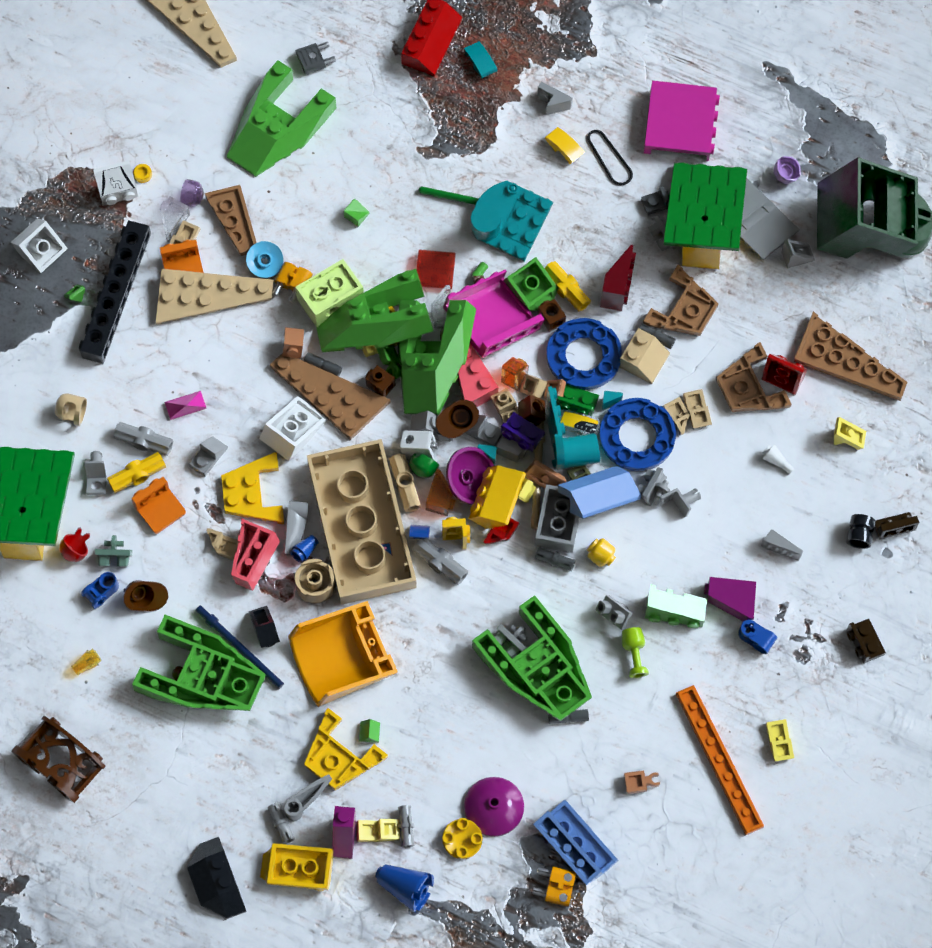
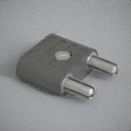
[295,41,336,75]

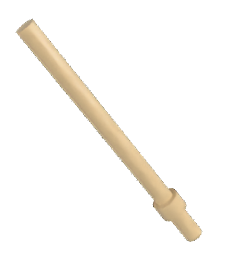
[531,421,546,529]

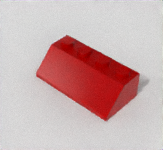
[401,0,462,77]

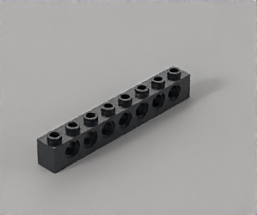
[79,220,151,364]

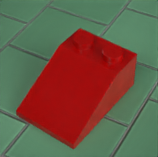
[761,354,807,395]

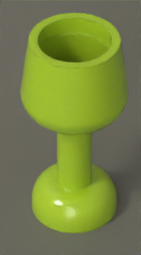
[622,627,649,678]

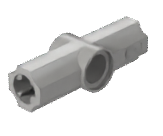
[114,422,174,456]
[413,539,468,585]

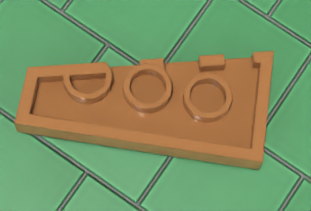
[204,185,257,256]

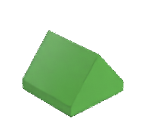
[359,719,380,743]

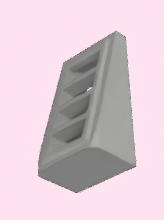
[761,529,803,560]

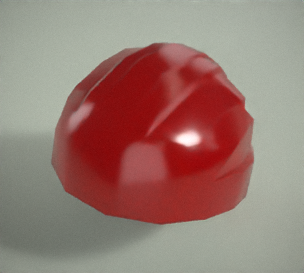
[59,527,90,562]

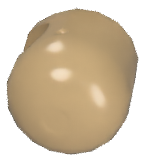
[55,393,87,426]

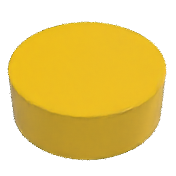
[133,164,152,183]

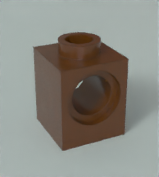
[538,299,566,332]
[518,395,546,426]

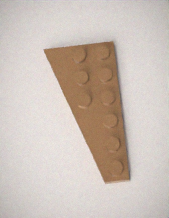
[794,311,908,401]
[270,354,391,440]

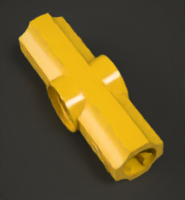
[544,261,591,312]
[107,452,166,493]

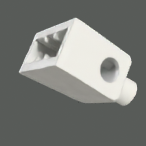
[391,430,438,460]

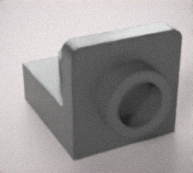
[641,186,670,216]

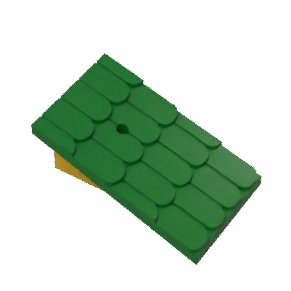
[664,163,747,269]
[0,447,75,561]

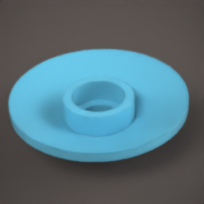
[246,241,283,278]

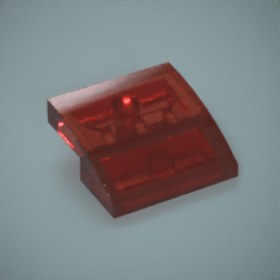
[417,250,456,289]

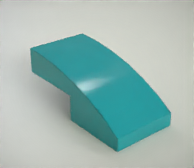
[464,41,498,78]

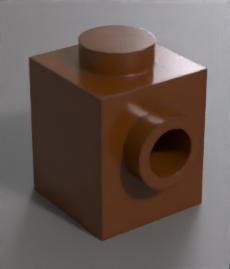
[365,365,396,397]

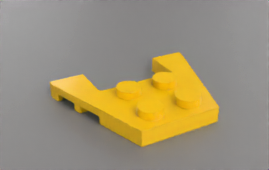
[221,452,285,524]
[304,708,388,790]

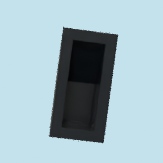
[248,606,280,648]

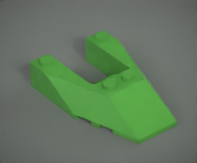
[227,60,337,177]
[316,269,433,352]
[398,300,476,415]
[472,595,592,721]
[132,615,266,711]

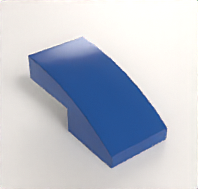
[409,525,430,540]

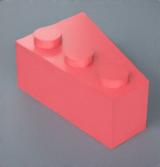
[457,343,499,407]
[231,519,280,591]

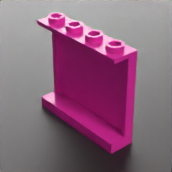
[644,80,720,161]
[443,270,545,358]

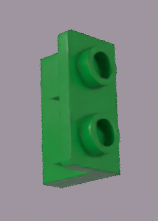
[556,384,599,418]

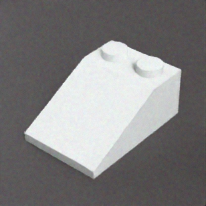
[259,396,327,461]

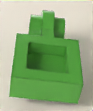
[376,345,401,380]

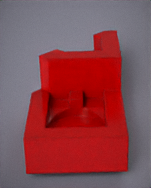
[483,518,520,544]

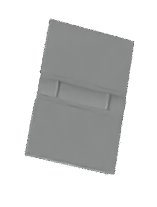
[741,179,800,260]

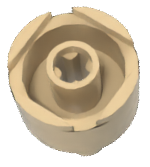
[295,559,335,603]

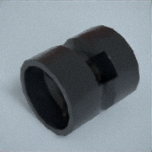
[846,514,876,549]

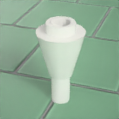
[762,444,795,474]

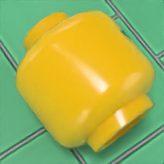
[587,538,616,567]

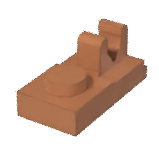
[524,460,566,488]

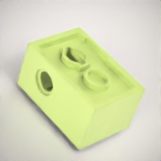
[295,259,364,327]

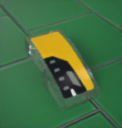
[560,409,602,436]

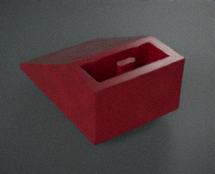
[600,245,636,311]

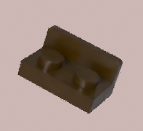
[875,512,920,540]
[846,618,886,663]

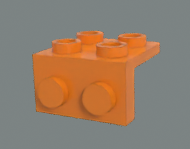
[160,240,204,273]
[131,477,186,534]

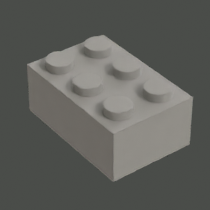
[535,484,580,553]

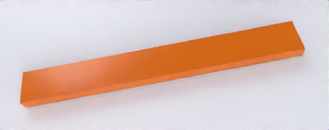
[676,685,764,836]

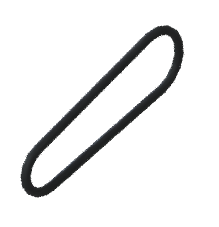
[587,130,633,185]

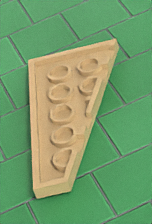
[145,0,237,68]
[156,269,274,325]

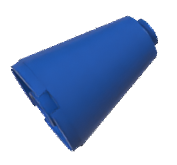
[375,864,434,912]

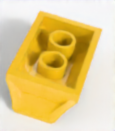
[260,843,333,891]

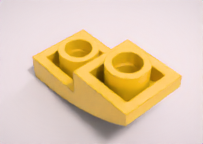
[545,127,585,164]

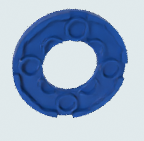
[546,318,622,390]
[599,398,676,471]

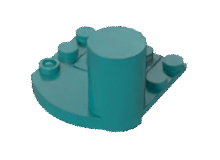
[471,180,554,262]
[545,386,600,470]

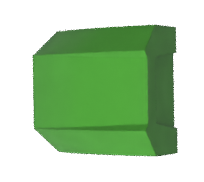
[504,257,558,311]

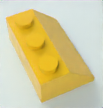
[468,465,526,529]

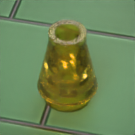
[71,648,102,675]

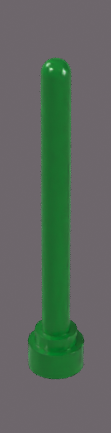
[418,186,479,205]

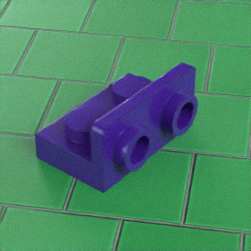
[501,412,545,452]

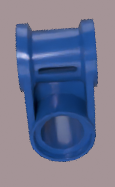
[81,572,119,609]
[738,620,777,654]

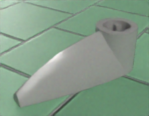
[285,501,308,555]
[284,774,332,821]

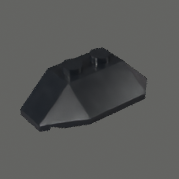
[187,837,247,919]

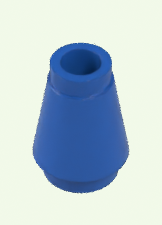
[290,535,319,563]

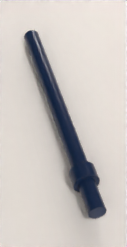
[195,605,284,689]

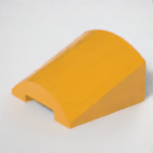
[288,601,398,707]

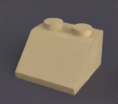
[620,328,670,384]

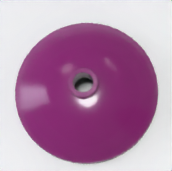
[446,447,494,504]
[464,777,524,837]

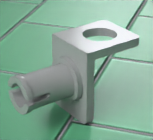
[85,451,107,495]
[655,488,701,517]

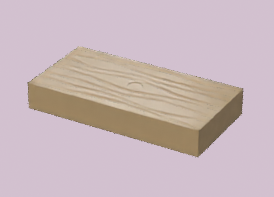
[307,439,417,605]

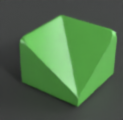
[343,198,370,227]

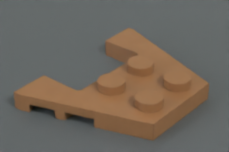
[643,264,719,336]
[716,342,792,412]

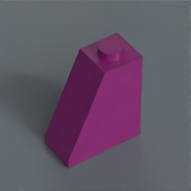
[704,577,756,622]
[332,806,356,859]

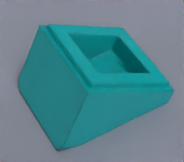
[602,391,623,410]
[478,444,497,466]

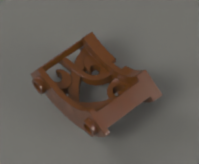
[11,716,106,803]

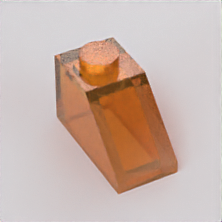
[501,357,529,391]
[426,469,456,516]

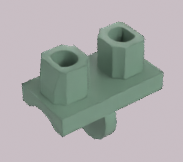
[95,535,133,566]

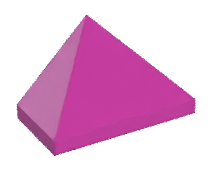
[164,391,207,420]

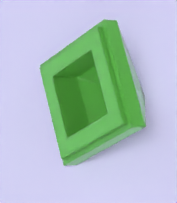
[64,284,85,302]

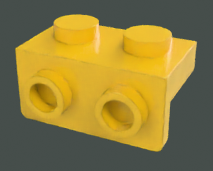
[442,517,470,550]

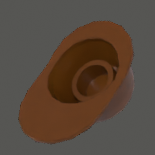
[436,400,479,438]
[123,580,168,611]

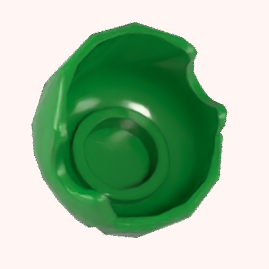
[409,453,439,478]

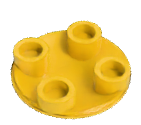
[442,818,483,859]

